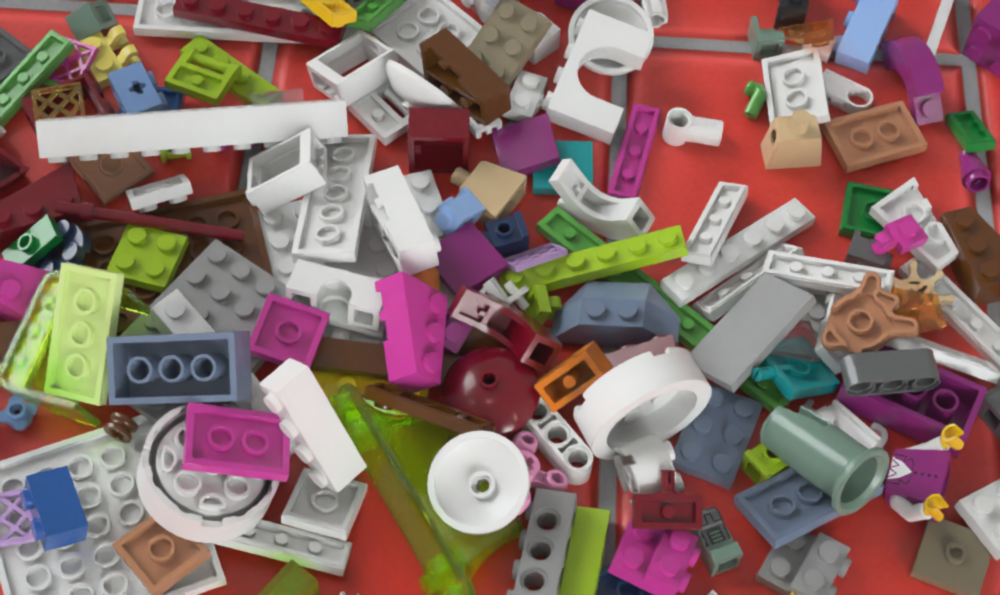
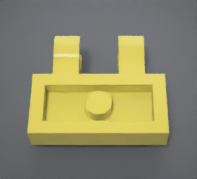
[79,25,141,89]

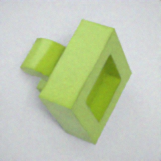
[525,285,562,325]

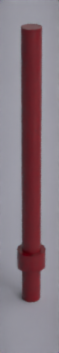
[55,200,245,242]

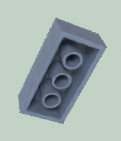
[106,331,252,405]

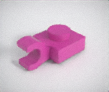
[870,214,928,256]

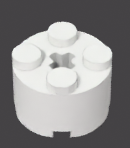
[613,434,685,505]

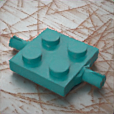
[751,339,840,401]

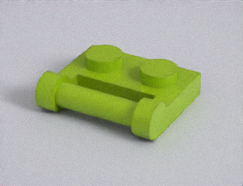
[164,46,242,107]

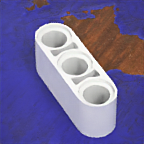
[522,397,593,485]

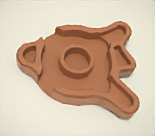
[821,271,919,354]

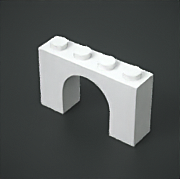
[543,9,654,145]

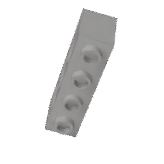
[507,488,577,595]

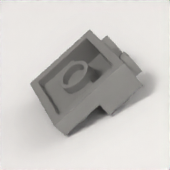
[755,532,852,595]

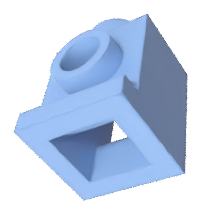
[434,187,486,236]

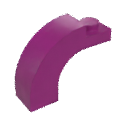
[881,36,945,126]

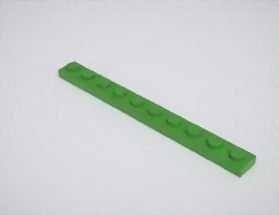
[536,206,792,413]

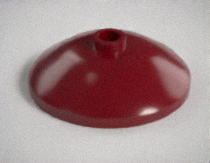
[442,347,540,436]

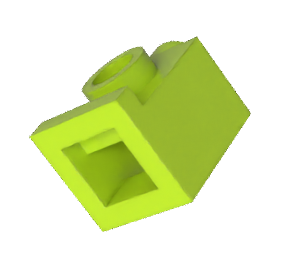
[740,443,790,485]

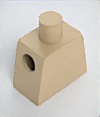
[760,109,822,170]
[450,161,527,225]

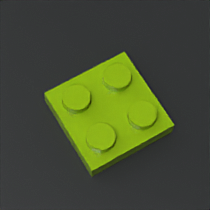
[107,224,189,293]

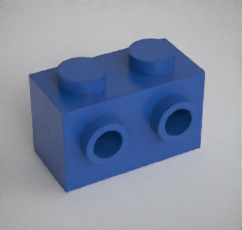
[20,466,88,552]

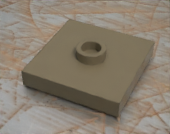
[910,519,991,595]

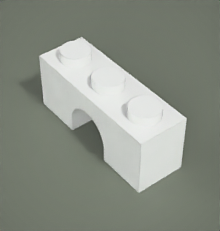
[286,259,383,331]

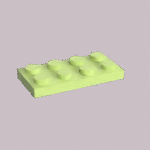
[44,263,125,406]

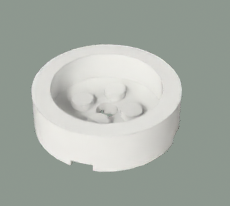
[573,347,712,460]
[136,402,280,543]

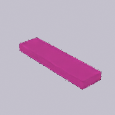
[607,103,662,199]

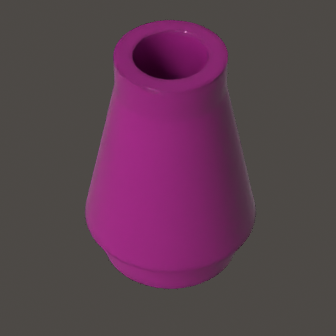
[958,150,992,193]

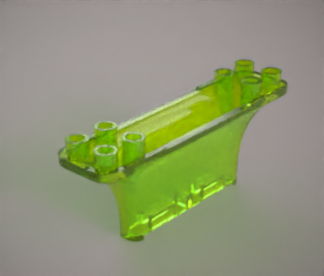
[330,383,523,595]

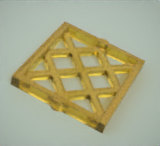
[31,82,86,133]

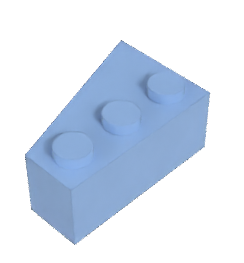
[832,0,899,74]

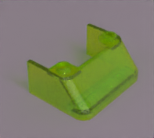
[0,270,151,427]

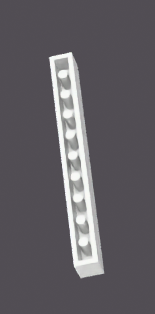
[35,99,348,163]

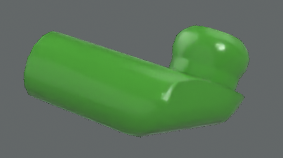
[743,81,766,119]

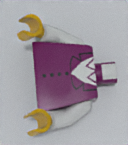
[882,424,964,523]

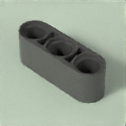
[839,348,941,396]

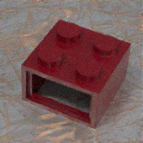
[408,107,470,174]

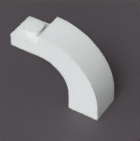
[549,158,656,241]

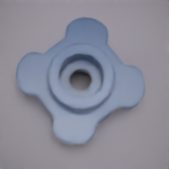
[0,395,38,431]

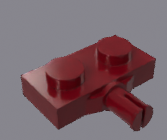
[632,470,702,530]

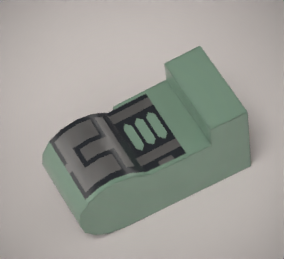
[690,506,743,577]

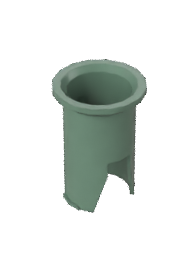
[760,405,890,516]

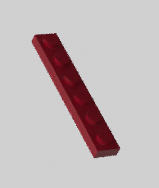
[172,0,346,49]

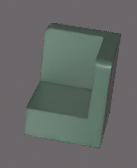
[65,0,118,41]
[747,16,785,60]

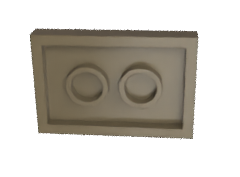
[468,0,552,88]

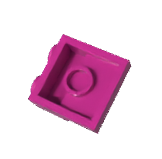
[607,516,701,595]

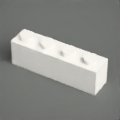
[259,358,367,493]

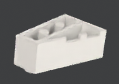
[363,165,441,275]

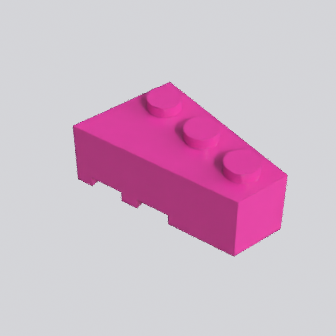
[0,258,60,342]
[375,271,448,393]

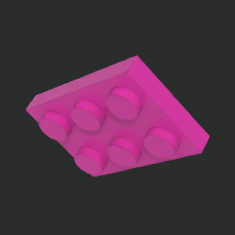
[182,402,290,482]

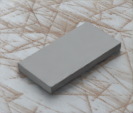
[690,272,816,393]

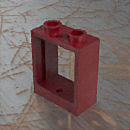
[20,73,115,136]

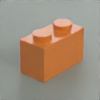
[534,340,613,413]

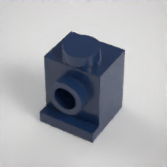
[481,210,529,258]

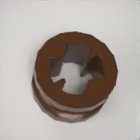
[103,412,138,443]

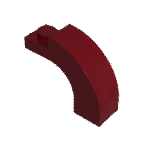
[447,284,563,373]

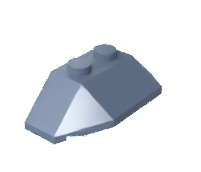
[552,281,680,346]

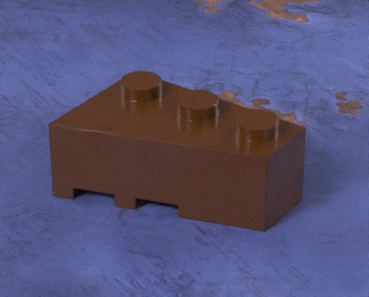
[420,28,511,126]
[939,207,1000,306]

